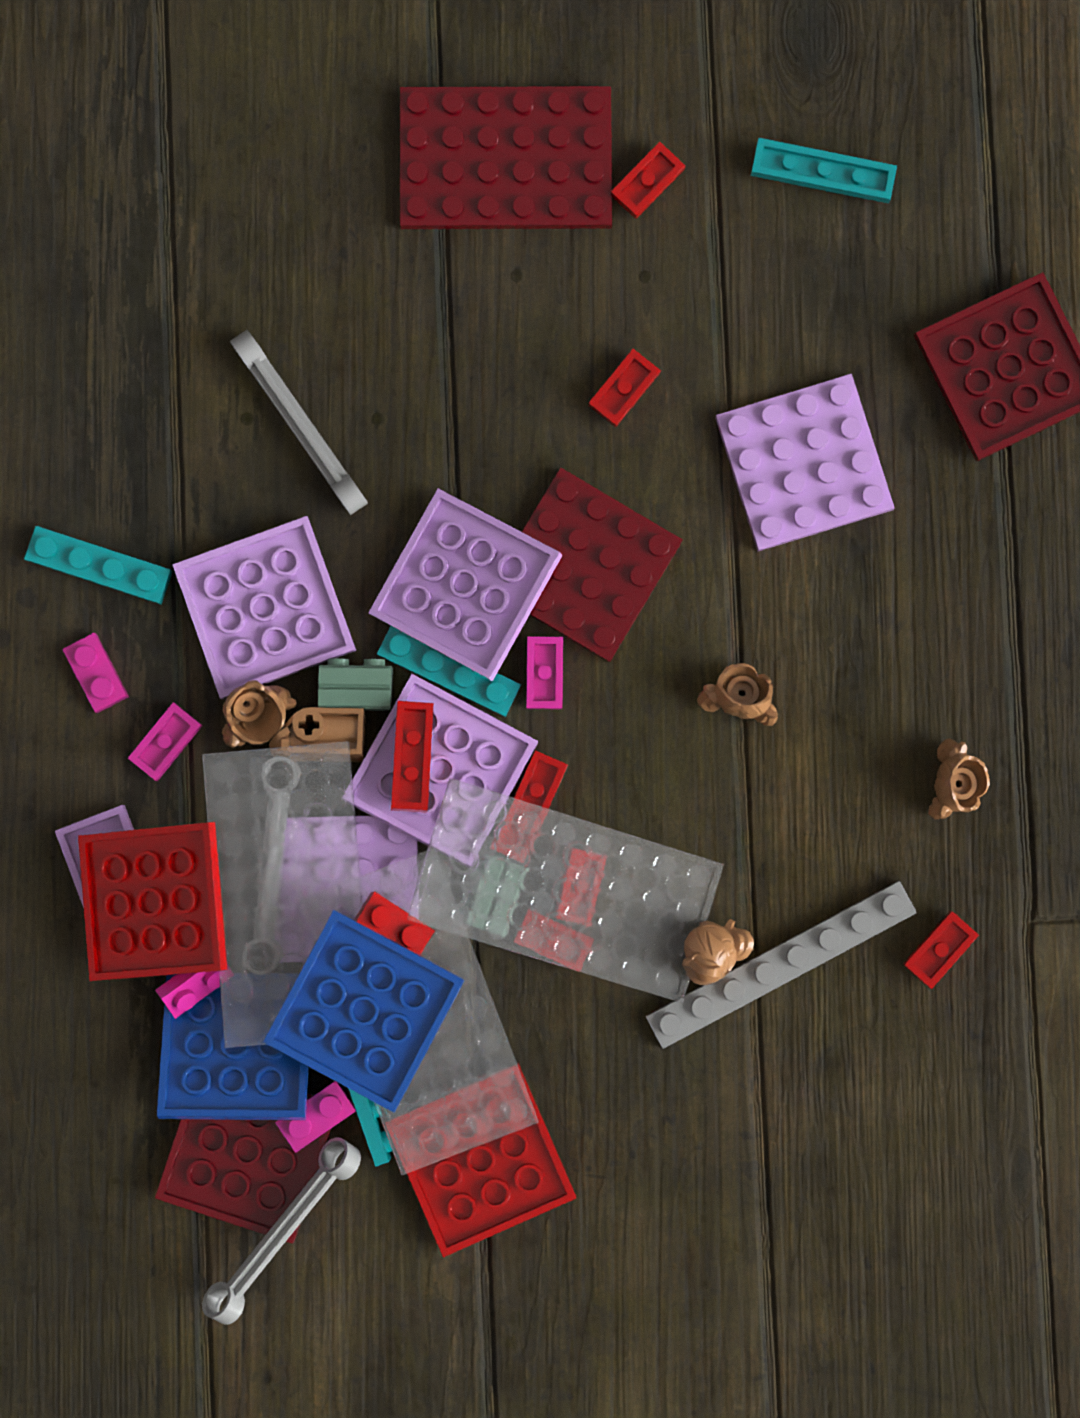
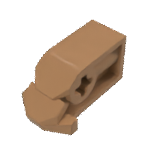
[269,707,366,763]

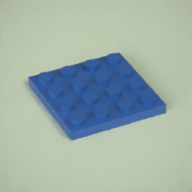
[263,910,465,1113]
[157,973,308,1120]

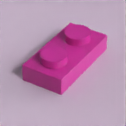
[62,633,129,713]
[526,636,563,709]
[128,702,203,781]
[155,963,235,1019]
[275,1081,356,1153]

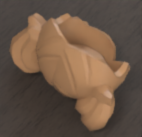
[697,663,778,726]
[222,680,297,748]
[928,738,990,820]
[682,919,754,985]

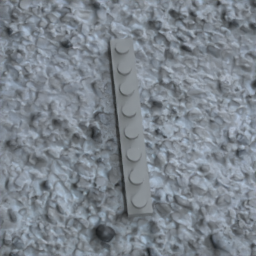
[645,881,917,1049]

